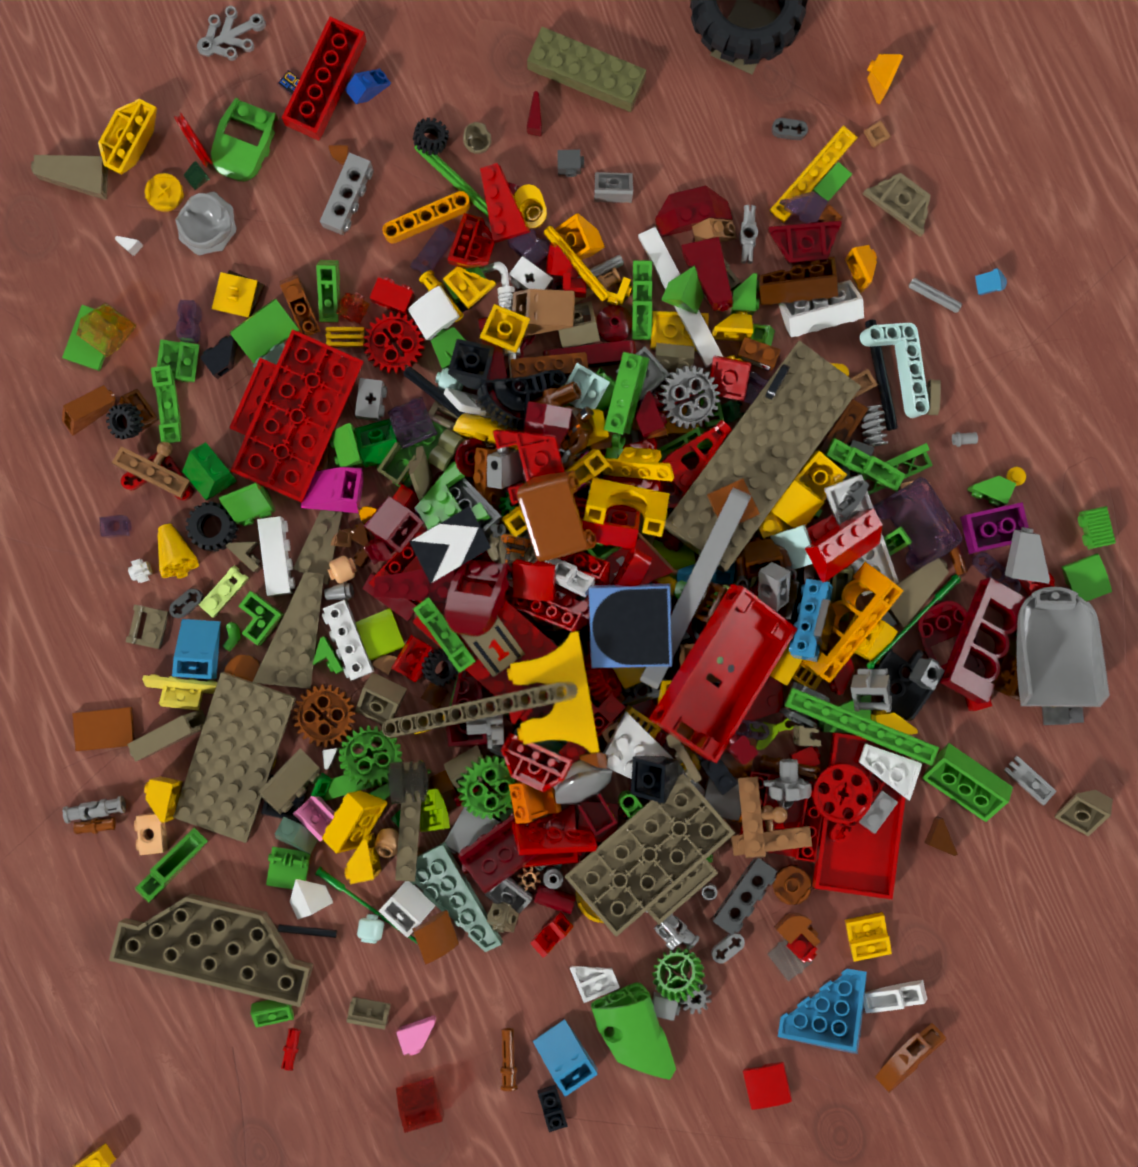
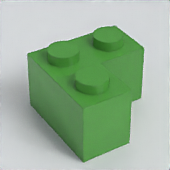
[238,591,284,646]

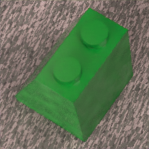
[182,442,237,501]

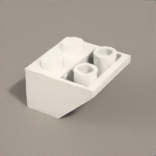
[379,881,435,938]

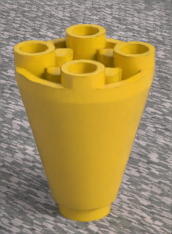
[157,524,199,579]

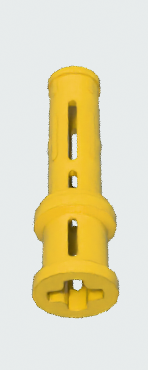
[419,270,464,322]

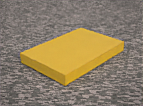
[650,311,709,352]

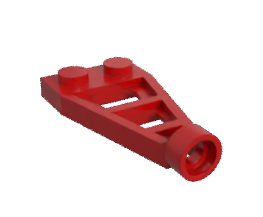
[660,420,732,494]

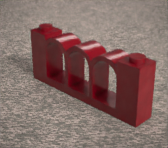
[940,577,1027,704]

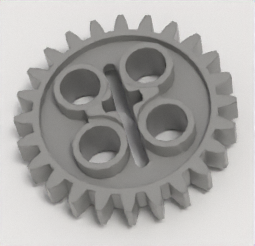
[659,366,720,429]

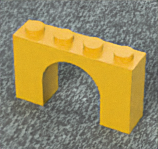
[584,477,669,537]

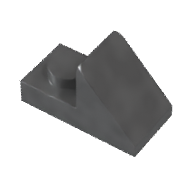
[1042,706,1084,725]

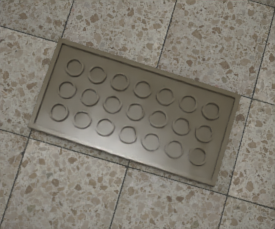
[173,672,296,843]

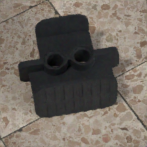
[874,649,943,721]

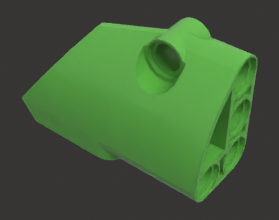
[591,983,676,1080]

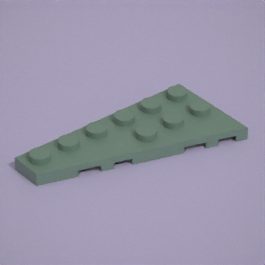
[410,842,503,952]

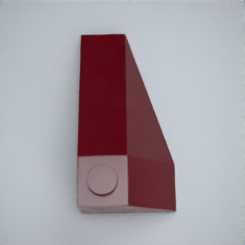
[446,670,487,747]

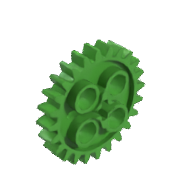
[339,726,402,788]
[457,755,516,820]

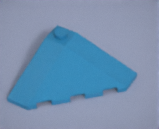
[778,969,867,1054]

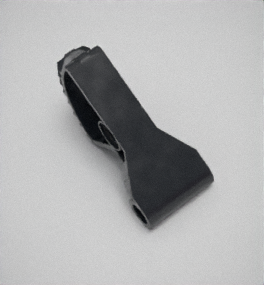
[477,370,567,432]

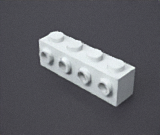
[322,600,375,680]

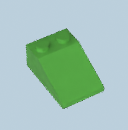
[219,483,276,527]

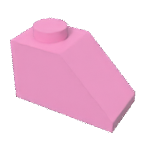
[396,1015,436,1055]

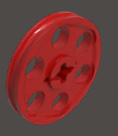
[174,112,213,168]
[812,764,873,824]

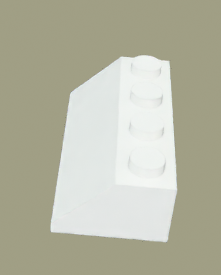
[779,280,864,337]

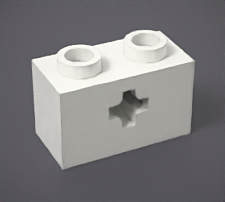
[509,256,553,290]

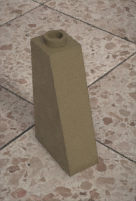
[31,155,108,200]
[888,557,949,628]
[127,709,206,762]

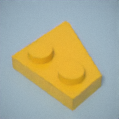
[443,266,496,309]

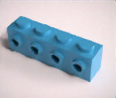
[789,579,833,662]

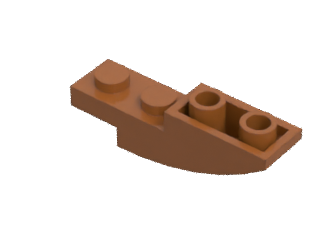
[875,1023,947,1093]

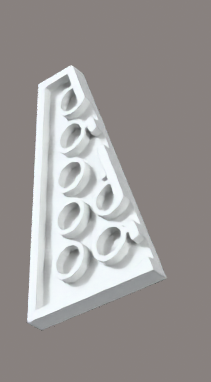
[603,711,706,796]

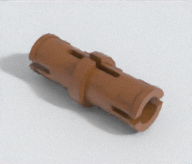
[73,817,116,835]

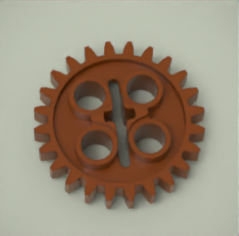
[293,684,356,747]

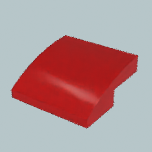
[513,559,555,601]
[743,1062,792,1110]

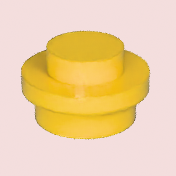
[1006,467,1026,486]

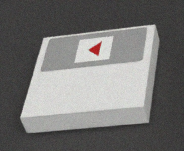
[444,387,491,418]

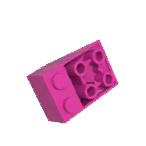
[301,467,364,513]

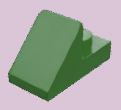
[313,636,343,674]

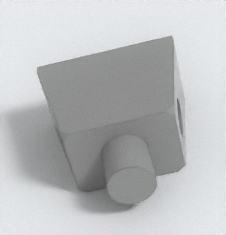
[487,446,523,489]

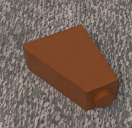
[62,385,116,436]

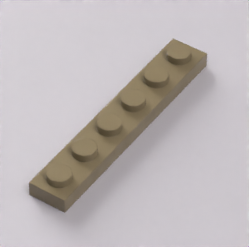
[395,762,425,882]

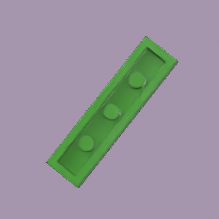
[856,443,933,495]

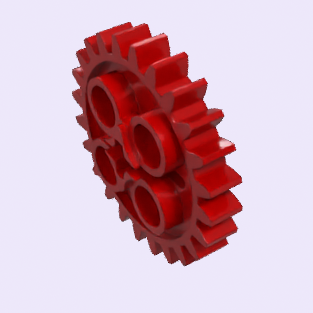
[363,312,425,374]

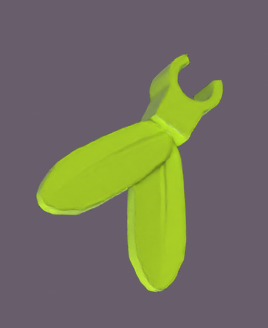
[748,718,794,750]

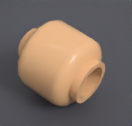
[327,555,357,584]
[374,828,399,858]

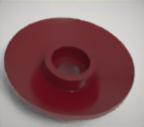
[596,305,632,342]
[455,438,486,477]

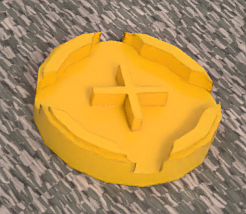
[145,173,184,212]

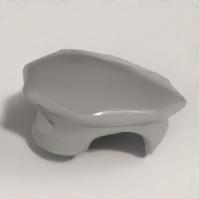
[175,192,236,255]
[553,760,612,805]

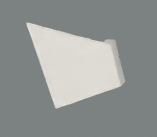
[290,879,333,919]

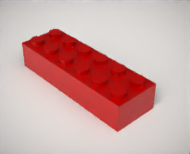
[281,16,367,141]

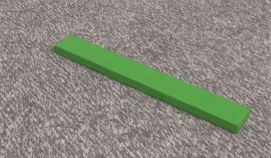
[785,688,939,766]

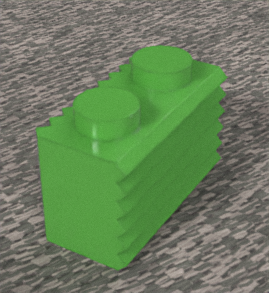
[1078,506,1116,549]

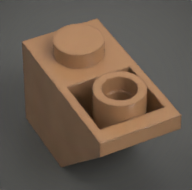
[692,218,737,243]

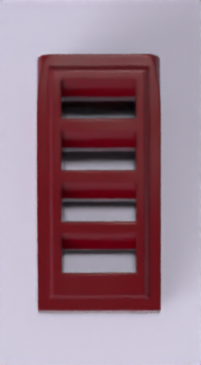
[527,91,542,136]

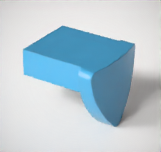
[975,268,1007,295]

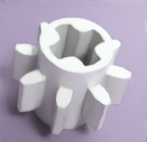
[128,559,152,583]

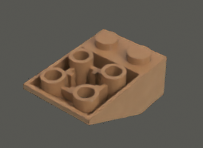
[512,289,575,336]

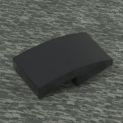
[537,1085,568,1132]

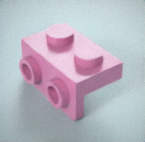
[293,796,335,842]

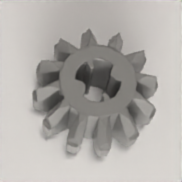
[680,984,712,1014]

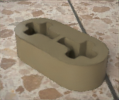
[927,379,941,415]

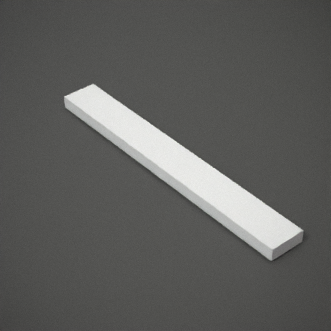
[638,227,723,368]

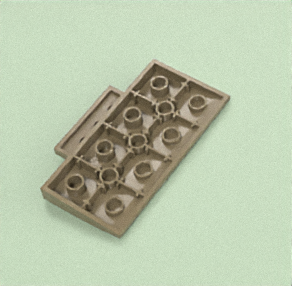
[564,773,735,937]

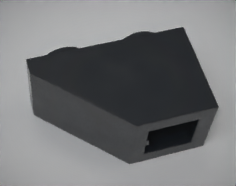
[200,335,238,379]

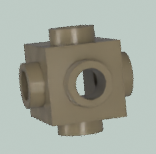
[487,902,519,933]

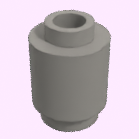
[543,867,563,889]

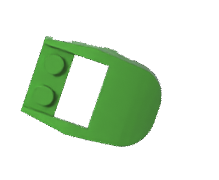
[211,98,279,181]

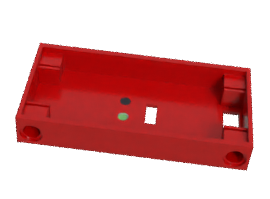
[649,584,797,764]

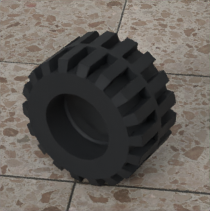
[185,502,239,551]

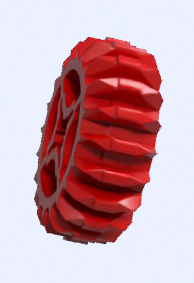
[583,653,622,703]

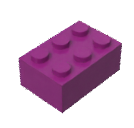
[960,502,1029,554]

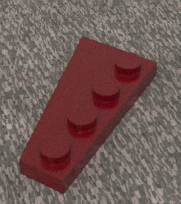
[373,569,455,603]

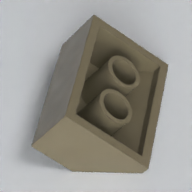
[259,748,321,815]

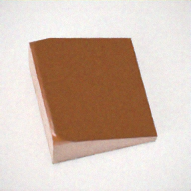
[580,752,607,768]

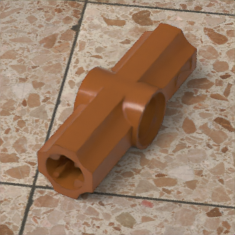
[530,382,582,407]

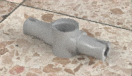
[739,205,758,264]

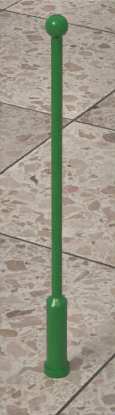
[867,574,961,669]
[315,866,417,944]

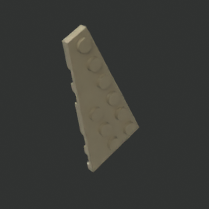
[253,572,324,689]

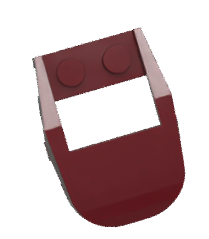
[445,560,512,636]
[918,601,986,673]

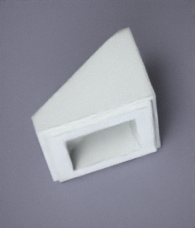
[115,236,143,256]
[322,747,340,770]

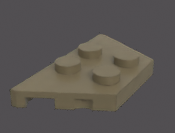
[863,173,931,237]

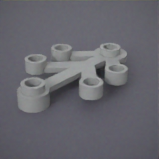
[197,6,266,61]

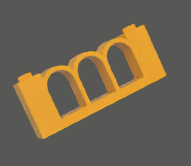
[802,562,904,683]

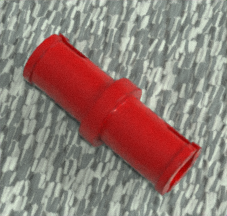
[281,1028,301,1071]

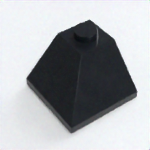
[448,339,495,390]
[631,756,679,804]

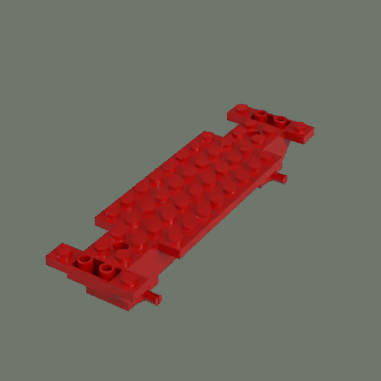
[369,526,625,764]

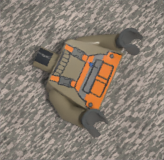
[487,523,536,581]

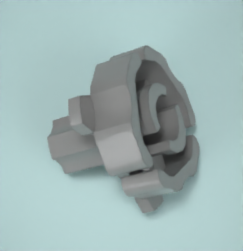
[466,703,504,749]
[764,759,811,801]

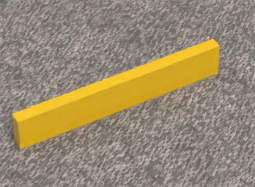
[770,125,857,223]

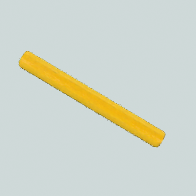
[544,226,609,301]

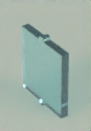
[767,939,813,981]

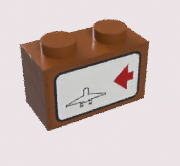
[736,337,781,372]

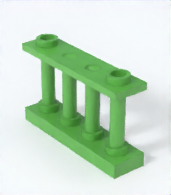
[604,352,650,435]

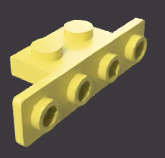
[142,674,218,710]

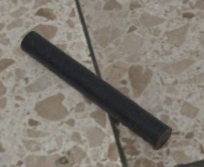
[278,924,337,938]

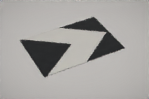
[410,506,491,584]

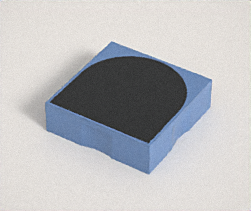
[589,584,673,668]

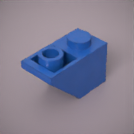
[345,69,391,104]

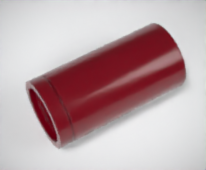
[533,884,576,915]

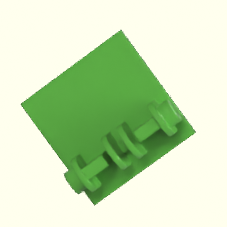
[266,846,310,889]

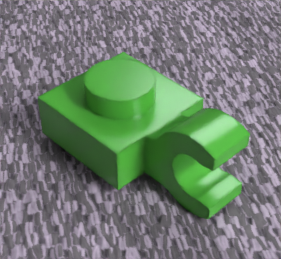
[605,434,625,459]

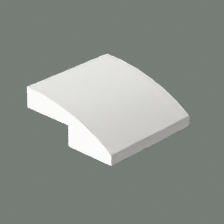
[408,286,460,340]

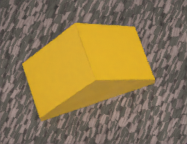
[587,409,609,446]

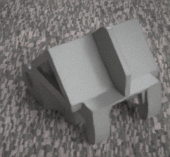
[851,668,892,712]

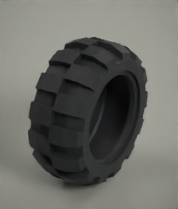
[690,0,808,65]

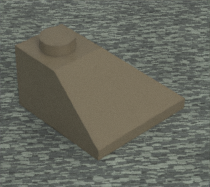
[1054,790,1113,836]

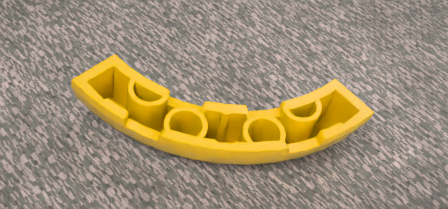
[453,413,525,450]

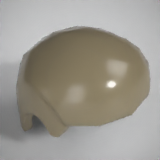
[463,122,491,154]

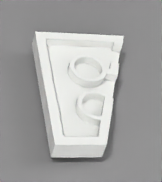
[859,744,922,801]

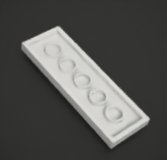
[824,475,899,596]

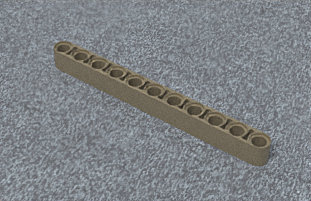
[382,682,577,737]

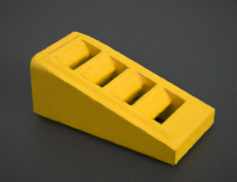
[791,661,823,691]
[618,705,662,739]

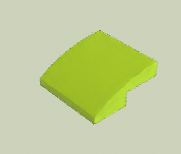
[355,608,405,661]
[420,789,450,832]

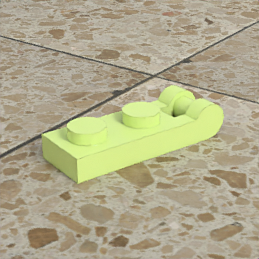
[199,565,249,618]

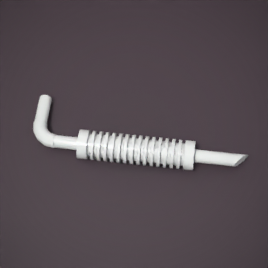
[480,262,521,378]

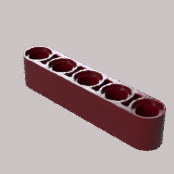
[543,340,636,368]

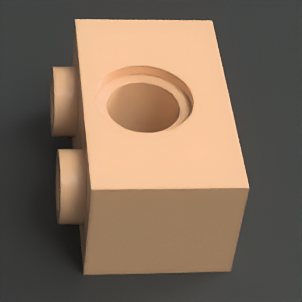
[134,813,168,855]

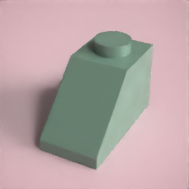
[275,817,318,855]

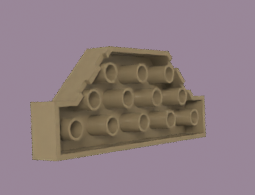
[109,894,313,1007]

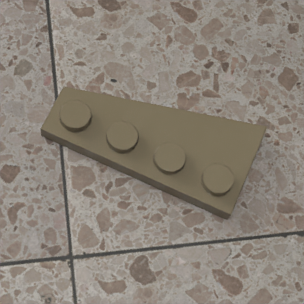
[293,510,343,585]

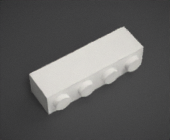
[257,516,295,597]

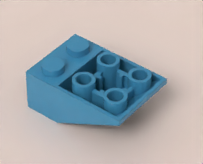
[172,619,221,679]
[533,1019,598,1097]

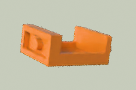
[509,781,562,823]

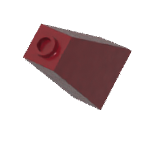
[681,237,733,311]

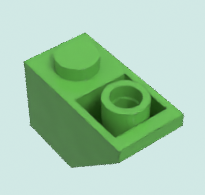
[730,273,760,316]
[967,476,1016,507]

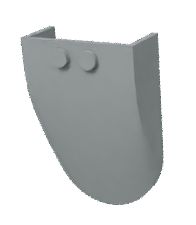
[1017,587,1110,707]

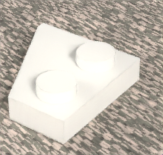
[570,966,620,1003]

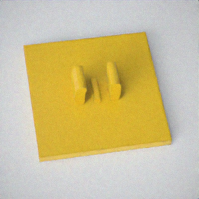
[212,272,258,318]

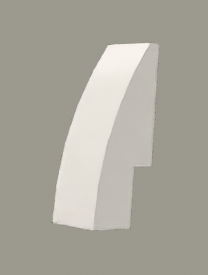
[864,980,927,1014]

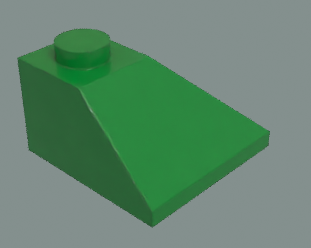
[355,418,397,468]

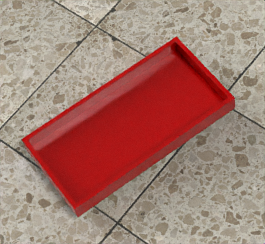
[812,732,911,900]

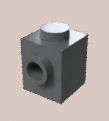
[557,150,584,177]

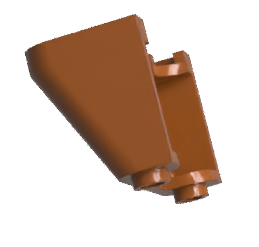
[517,470,596,562]

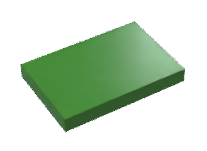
[229,298,299,364]
[62,305,119,371]

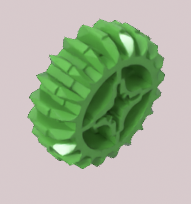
[652,948,705,1002]

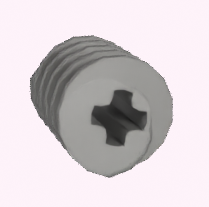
[861,405,888,447]

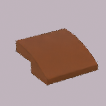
[412,910,459,965]

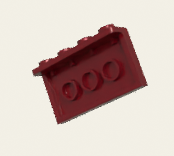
[458,812,539,894]

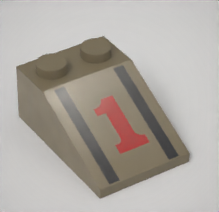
[462,616,525,677]

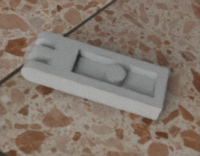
[1004,756,1057,805]

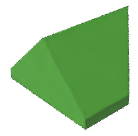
[661,266,704,314]

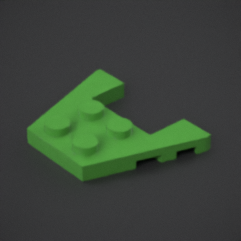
[415,461,491,530]

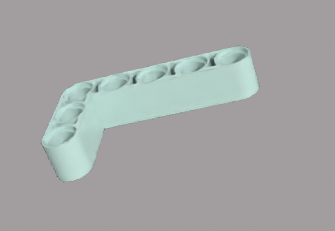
[860,323,929,418]

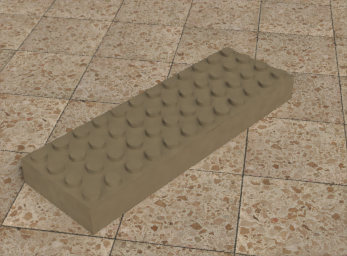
[664,340,861,573]

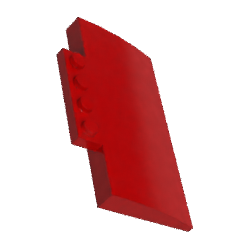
[229,329,364,503]

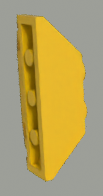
[98,99,157,175]

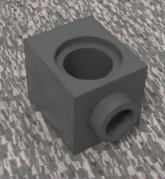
[909,658,945,690]

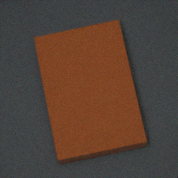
[72,707,135,752]

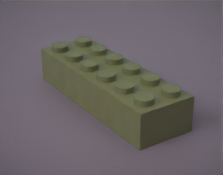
[527,27,646,112]

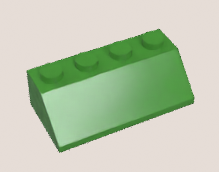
[922,743,1013,822]

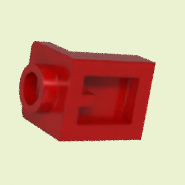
[785,934,817,963]

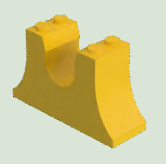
[507,632,599,753]

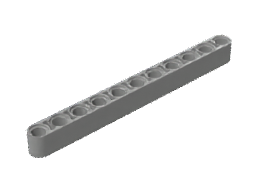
[640,487,751,689]

